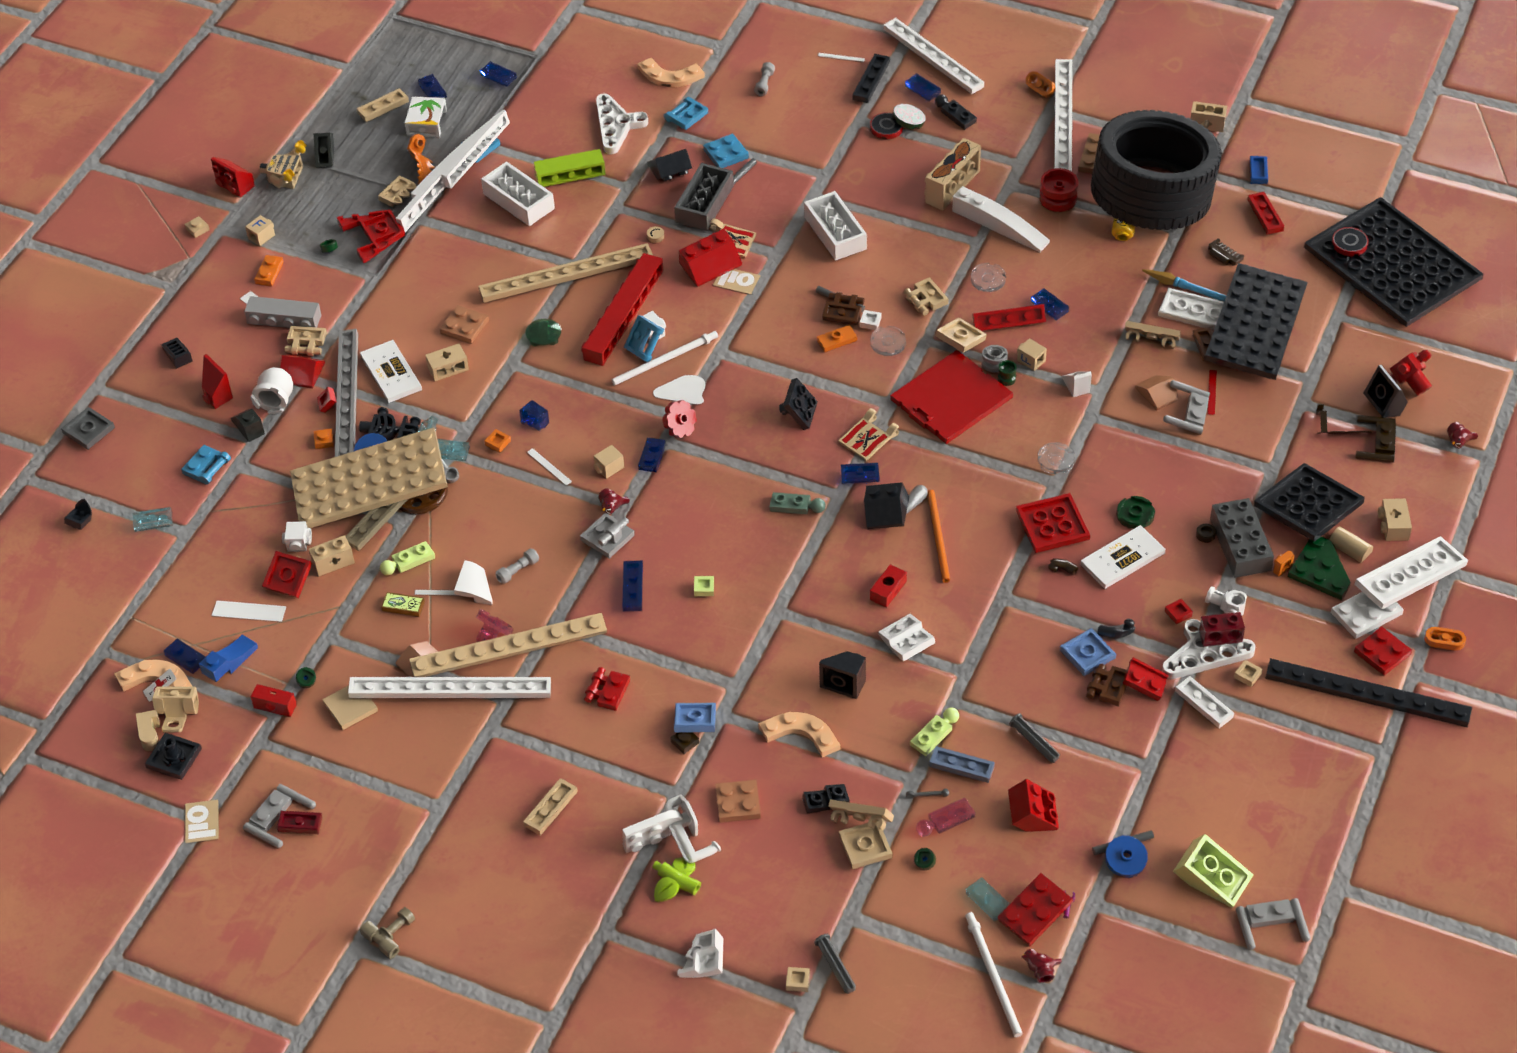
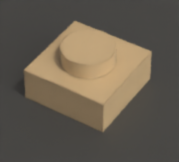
[185,216,210,238]
[1234,660,1263,687]
[786,967,810,992]

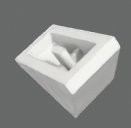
[1062,371,1092,397]

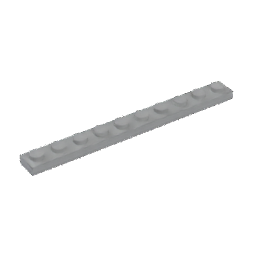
[335,329,358,457]

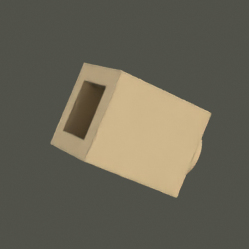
[245,215,275,246]
[1017,338,1047,371]
[594,445,624,479]

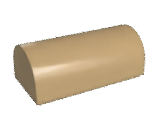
[1330,526,1373,563]

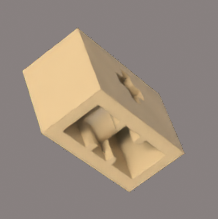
[1190,101,1227,132]
[425,343,469,381]
[1378,498,1412,541]
[309,535,355,576]

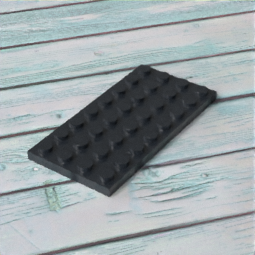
[1204,263,1308,380]

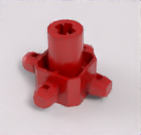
[1389,350,1432,396]

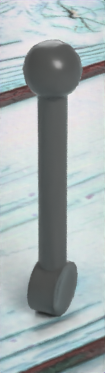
[906,789,949,799]

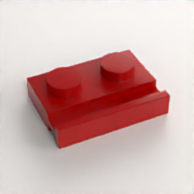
[1122,657,1169,701]

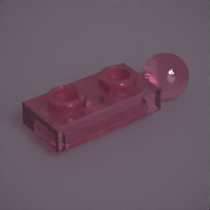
[916,797,975,836]

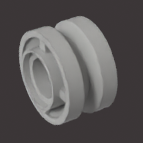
[982,345,1008,372]

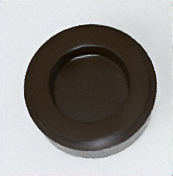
[1196,524,1216,543]

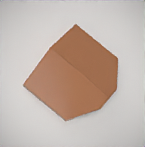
[1135,375,1177,410]
[396,641,438,677]

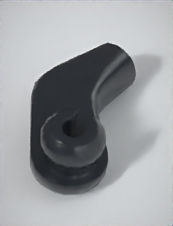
[1097,619,1135,639]

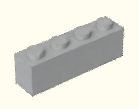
[244,296,321,328]

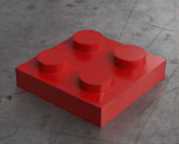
[262,551,312,599]
[1354,626,1412,676]

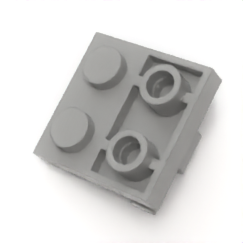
[580,513,635,559]

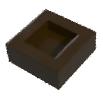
[670,732,700,754]

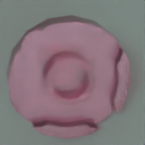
[476,609,514,642]

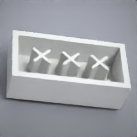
[481,162,555,226]
[804,191,867,261]

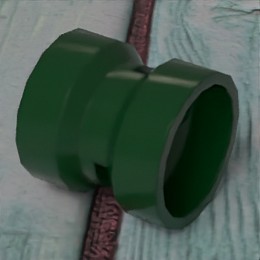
[998,360,1017,386]

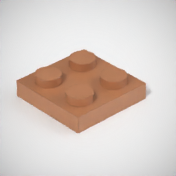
[440,305,489,344]
[715,780,761,823]

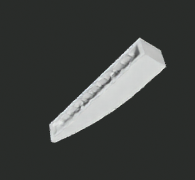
[952,186,1050,253]

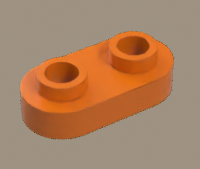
[1026,71,1055,97]
[1424,627,1466,651]

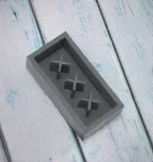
[674,163,734,231]
[1210,498,1274,578]

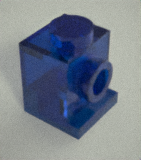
[519,400,550,431]

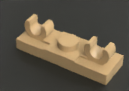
[1125,321,1181,349]
[828,800,894,830]

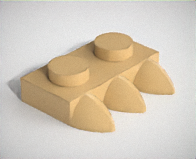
[378,176,417,207]

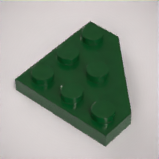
[1287,537,1351,600]

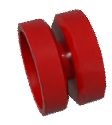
[1039,168,1079,212]

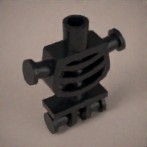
[359,407,421,441]

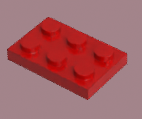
[997,873,1073,947]

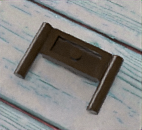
[1355,415,1396,462]

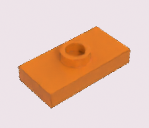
[817,325,857,352]

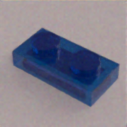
[480,61,517,87]
[905,73,941,102]
[418,74,447,98]
[1031,288,1069,321]
[638,437,666,473]
[841,463,880,484]
[163,638,205,674]

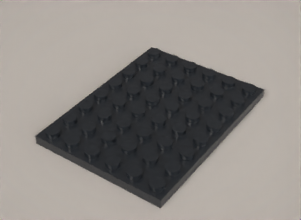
[1304,197,1484,327]

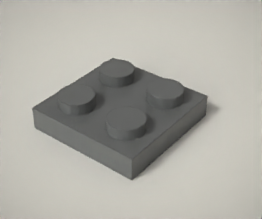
[61,407,115,450]

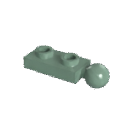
[769,492,826,514]

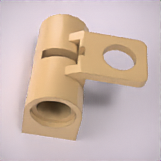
[152,687,199,732]

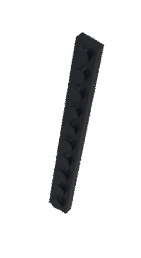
[1265,658,1472,727]

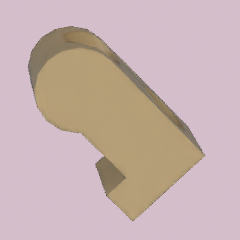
[136,710,160,751]

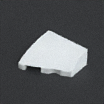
[454,560,493,605]
[677,929,723,978]

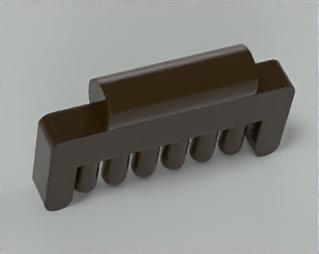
[1208,239,1244,266]

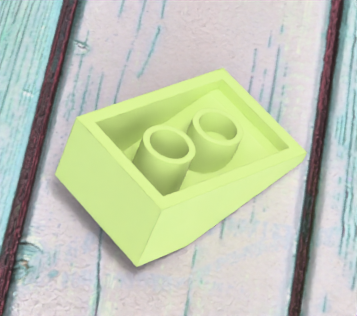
[1173,834,1253,908]

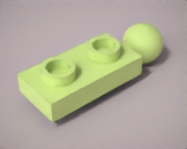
[380,541,435,576]
[910,708,959,757]

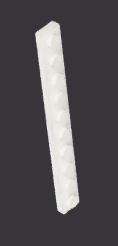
[1054,59,1072,171]
[348,677,551,698]

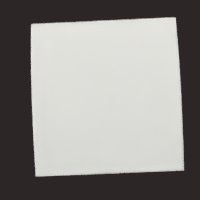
[878,614,935,662]

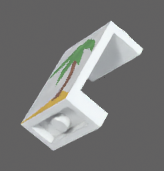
[405,96,447,138]

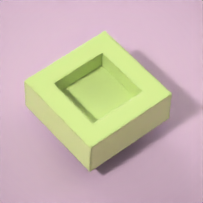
[694,576,714,596]

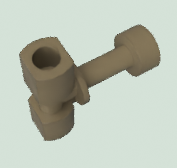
[360,907,415,960]

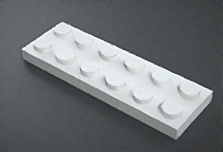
[1354,536,1468,609]

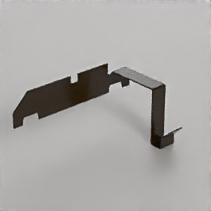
[1316,404,1372,434]

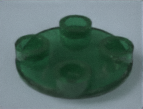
[525,319,561,346]

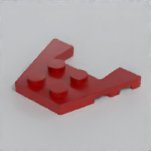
[336,209,405,263]

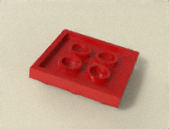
[1016,493,1090,553]

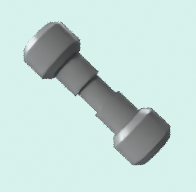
[754,62,775,96]
[495,548,539,584]

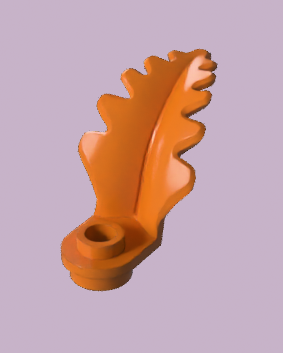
[407,134,435,184]

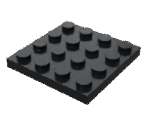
[1254,463,1365,542]

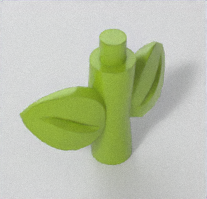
[652,857,701,902]

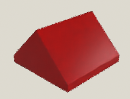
[280,355,325,389]

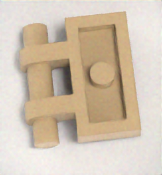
[904,277,949,316]
[285,326,327,356]

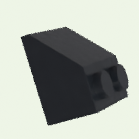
[647,149,692,182]
[1363,365,1408,418]
[864,482,909,530]
[819,651,866,699]

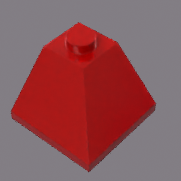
[202,354,233,409]

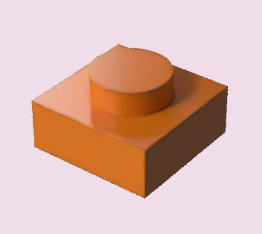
[314,428,334,449]
[484,429,511,453]
[1273,550,1295,577]

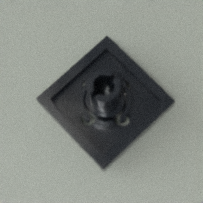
[779,378,818,430]
[145,732,202,780]

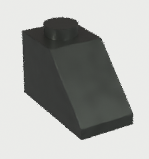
[313,133,334,167]
[231,409,265,442]

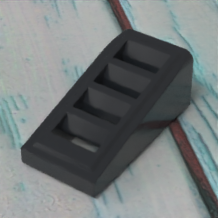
[161,338,193,369]

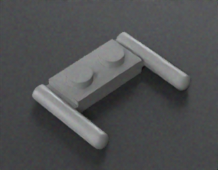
[1163,380,1210,434]
[243,784,316,848]
[1235,898,1311,950]

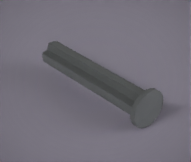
[1009,714,1060,763]
[814,934,856,994]

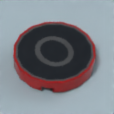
[870,113,903,139]
[1332,227,1368,256]

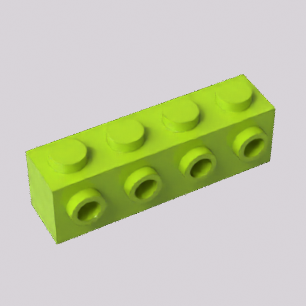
[534,149,606,187]

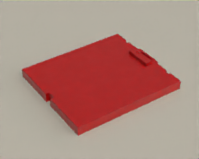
[890,350,1013,444]

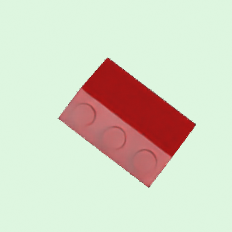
[679,228,742,287]

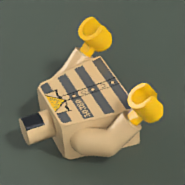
[260,140,306,189]

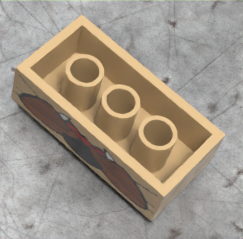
[925,138,981,210]

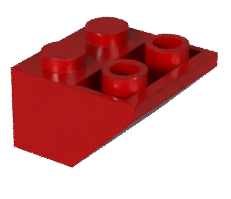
[211,157,255,197]
[1008,779,1059,832]

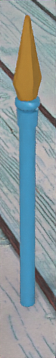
[1142,269,1227,302]

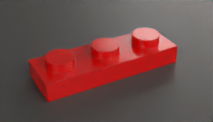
[1247,192,1285,235]

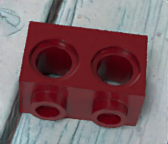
[1199,612,1245,647]

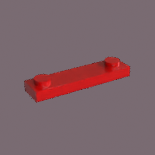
[972,304,1046,331]

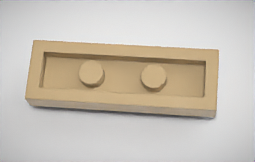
[357,88,409,122]
[523,778,578,836]

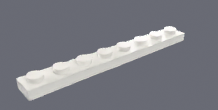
[884,18,984,94]

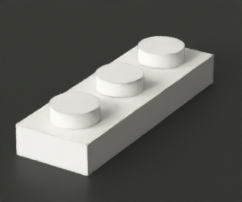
[1175,676,1234,728]

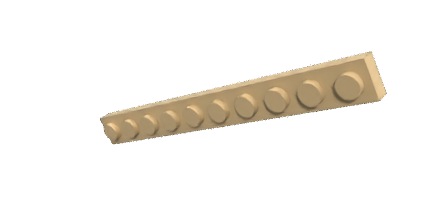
[479,243,653,302]
[409,613,607,677]

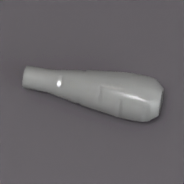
[906,485,928,514]

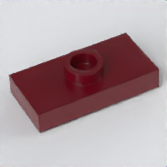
[277,810,322,834]

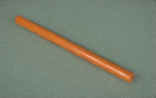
[927,490,950,583]

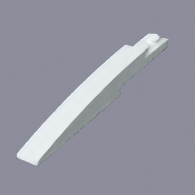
[396,110,510,232]

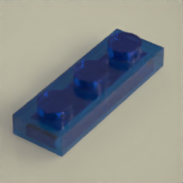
[622,560,643,611]

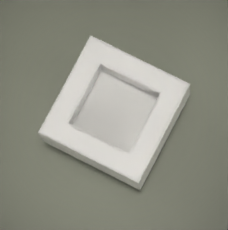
[860,310,882,330]

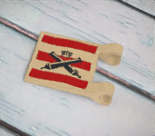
[702,218,756,259]
[838,408,899,461]

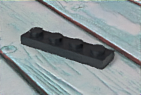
[852,53,890,103]

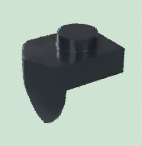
[64,498,92,530]

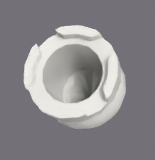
[251,367,293,414]

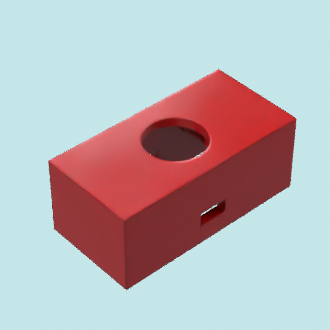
[870,564,907,608]
[250,684,297,717]

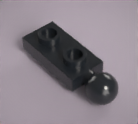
[935,94,977,130]

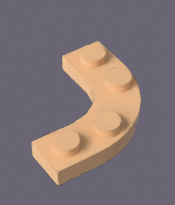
[637,58,705,87]
[114,660,193,691]
[758,712,840,757]

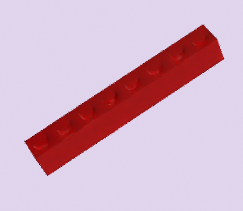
[581,253,664,366]

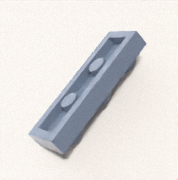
[929,746,995,783]

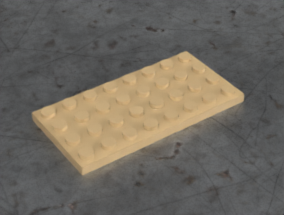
[290,427,448,528]

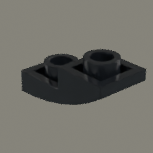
[802,784,850,814]

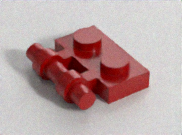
[584,667,630,711]

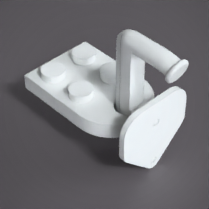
[623,794,721,863]

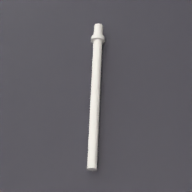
[611,331,718,386]
[965,912,1023,1037]

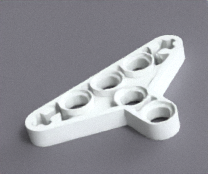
[596,94,648,154]
[1162,619,1256,679]

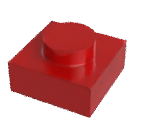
[317,387,336,413]
[1165,599,1193,625]

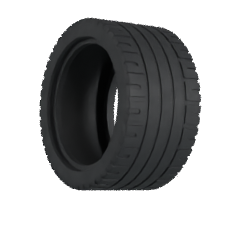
[1091,110,1222,230]

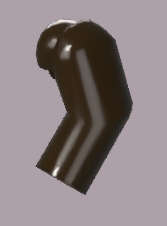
[1048,558,1078,575]

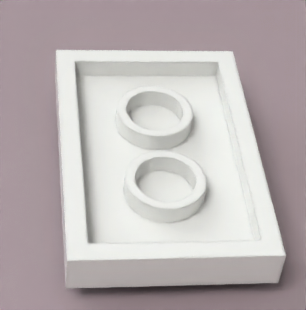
[1331,592,1404,639]

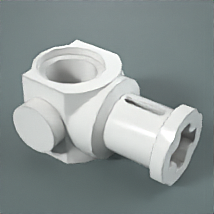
[1205,587,1247,615]

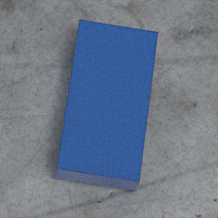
[1249,156,1268,184]

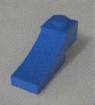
[199,634,258,682]

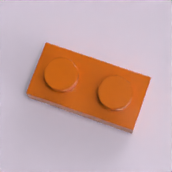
[254,255,283,286]

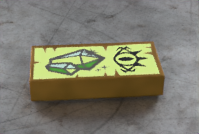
[381,592,425,617]

